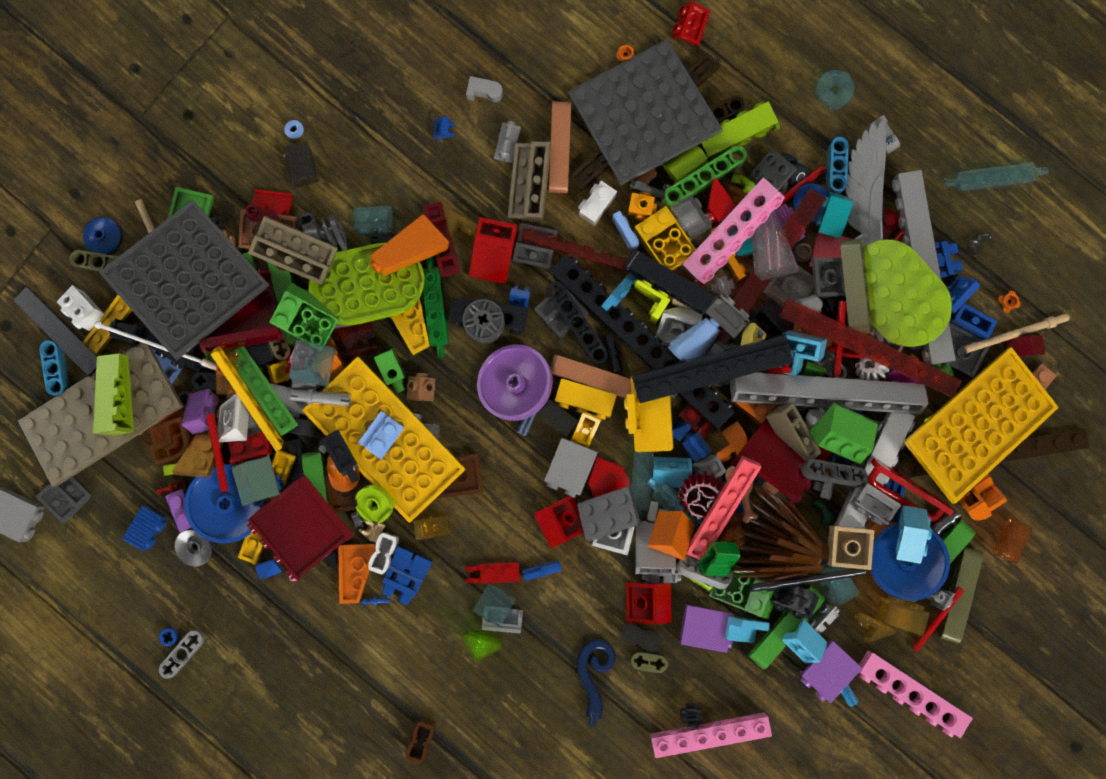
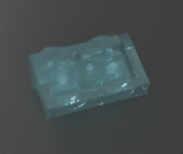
[353,206,394,234]

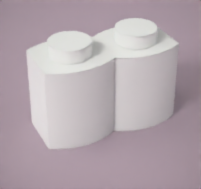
[369,532,399,574]

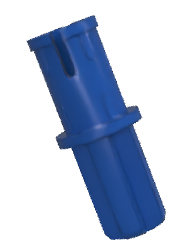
[523,559,562,581]

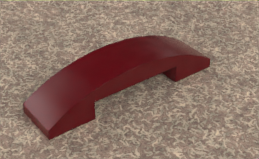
[423,202,460,278]

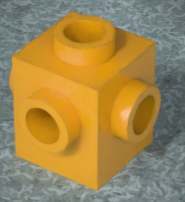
[628,192,657,221]

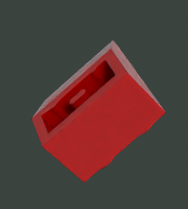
[469,217,518,285]

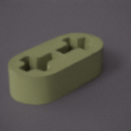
[631,651,668,673]

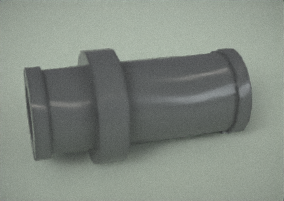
[931,508,961,536]

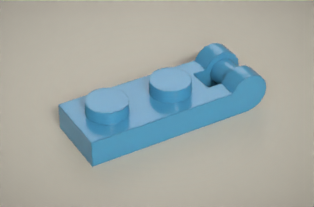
[602,273,639,311]

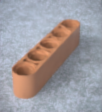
[549,101,571,193]
[550,355,631,399]

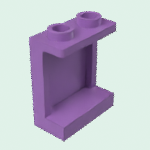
[679,604,734,653]
[798,639,863,703]

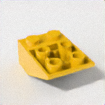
[633,206,696,270]

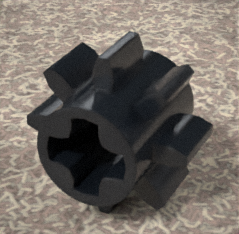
[680,703,702,728]

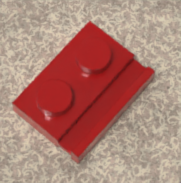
[252,189,293,215]

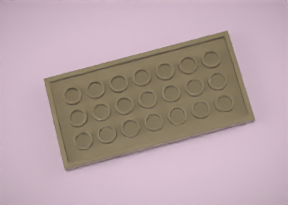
[18,342,184,487]

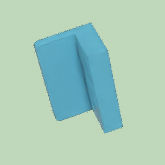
[652,457,692,488]
[725,616,770,643]
[782,620,828,664]

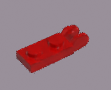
[465,562,520,584]

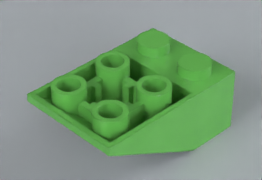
[269,283,339,351]
[709,565,775,619]

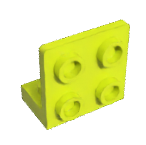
[633,279,670,324]

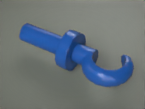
[360,596,390,606]

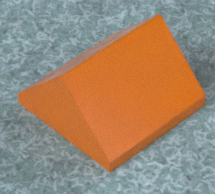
[647,511,695,561]

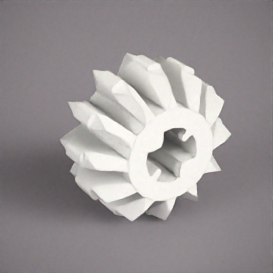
[855,351,889,381]

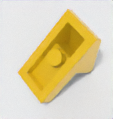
[571,411,601,448]

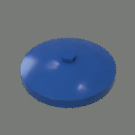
[185,464,266,543]
[870,522,950,601]

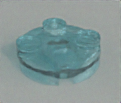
[815,70,855,109]

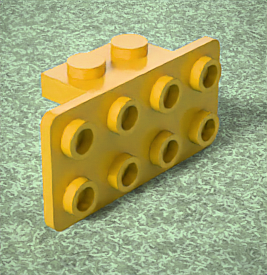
[624,376,673,452]

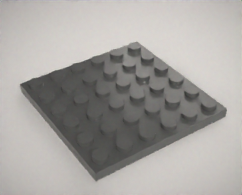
[568,39,722,185]
[99,200,269,361]

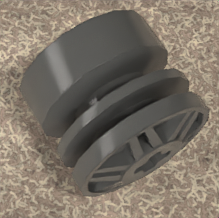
[302,213,348,253]
[463,299,505,343]

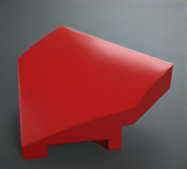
[587,456,631,498]

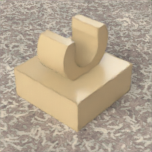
[359,519,385,543]

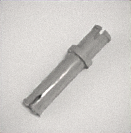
[290,389,351,407]

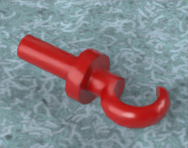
[156,479,187,494]

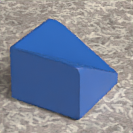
[672,419,691,441]
[255,559,282,580]

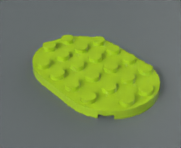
[864,240,952,347]
[309,243,424,325]

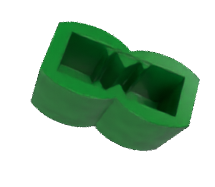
[699,542,740,577]

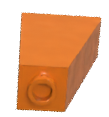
[370,214,449,277]

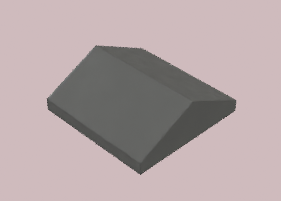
[811,258,846,298]

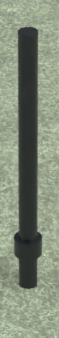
[750,569,865,592]

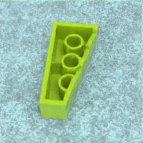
[702,101,780,160]
[93,353,134,435]

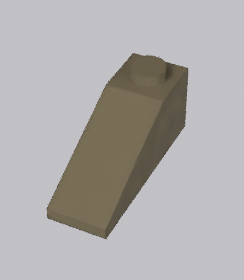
[766,403,821,462]

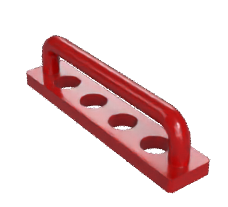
[868,457,954,522]

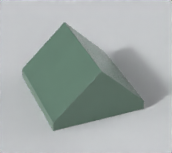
[232,457,280,506]

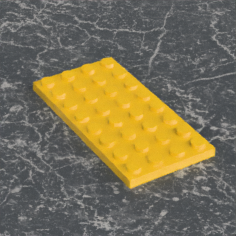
[904,347,1059,504]
[302,356,466,523]

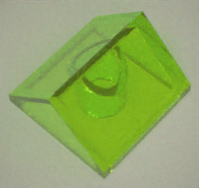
[462,630,503,663]

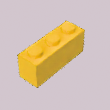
[555,379,617,420]

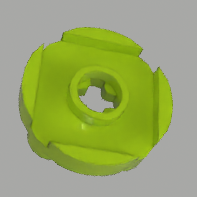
[355,483,395,523]

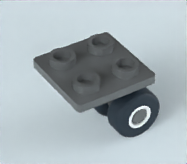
[748,149,809,191]

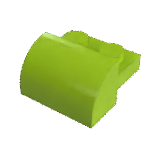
[662,145,709,191]

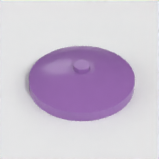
[477,344,553,421]

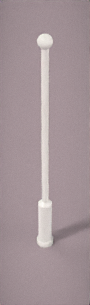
[94,321,223,373]

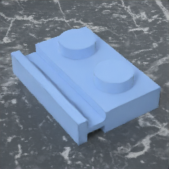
[612,211,639,252]
[358,411,405,459]

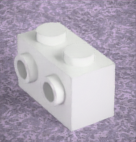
[578,181,617,227]
[57,285,105,331]

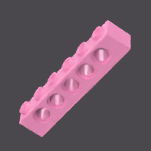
[683,177,785,284]
[859,650,973,738]
[650,712,772,758]

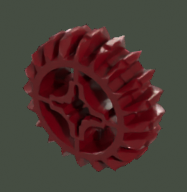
[678,470,726,521]

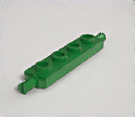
[423,256,450,358]

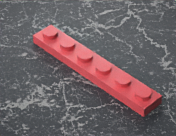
[686,456,761,560]

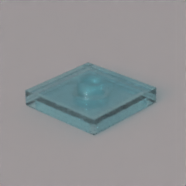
[289,340,336,387]

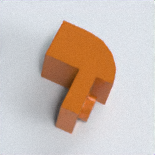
[714,421,747,463]

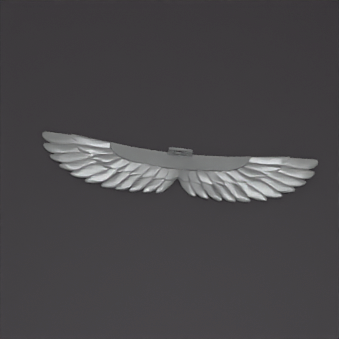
[846,120,892,344]

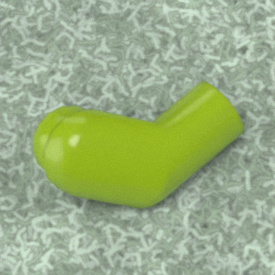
[730,173,755,194]

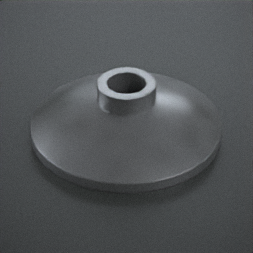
[175,529,212,567]

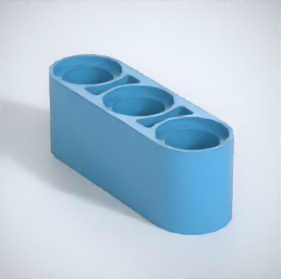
[826,137,848,194]
[40,341,70,396]

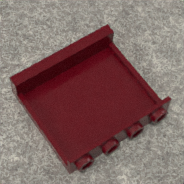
[199,269,282,354]
[731,419,831,508]
[247,474,354,581]

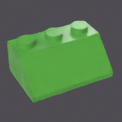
[810,403,878,464]

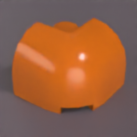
[959,474,1007,521]

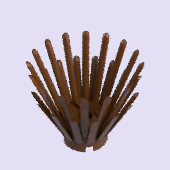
[730,490,829,583]

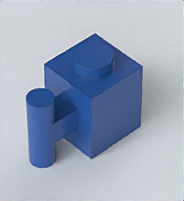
[681,432,711,462]

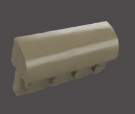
[508,141,551,222]
[248,216,338,285]

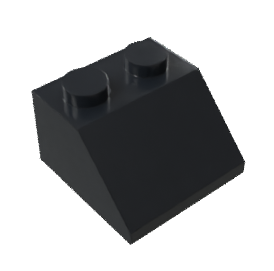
[742,298,796,339]

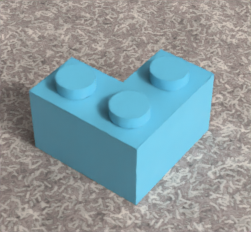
[780,330,827,376]
[896,505,932,564]

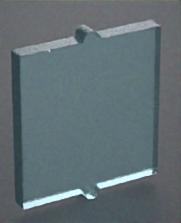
[473,583,516,627]

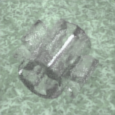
[710,276,735,298]

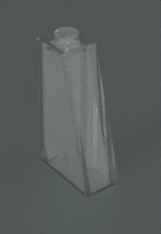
[752,205,799,280]

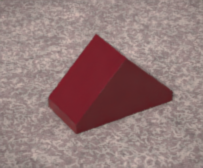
[1004,335,1045,357]

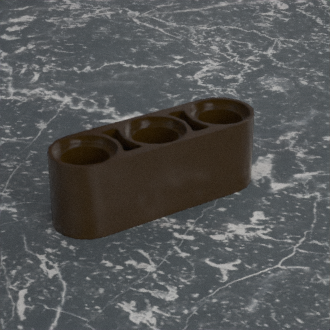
[710,96,745,123]

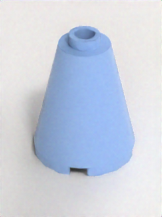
[667,318,720,361]

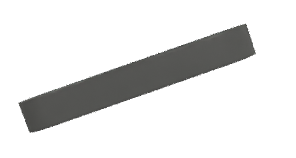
[801,459,868,487]

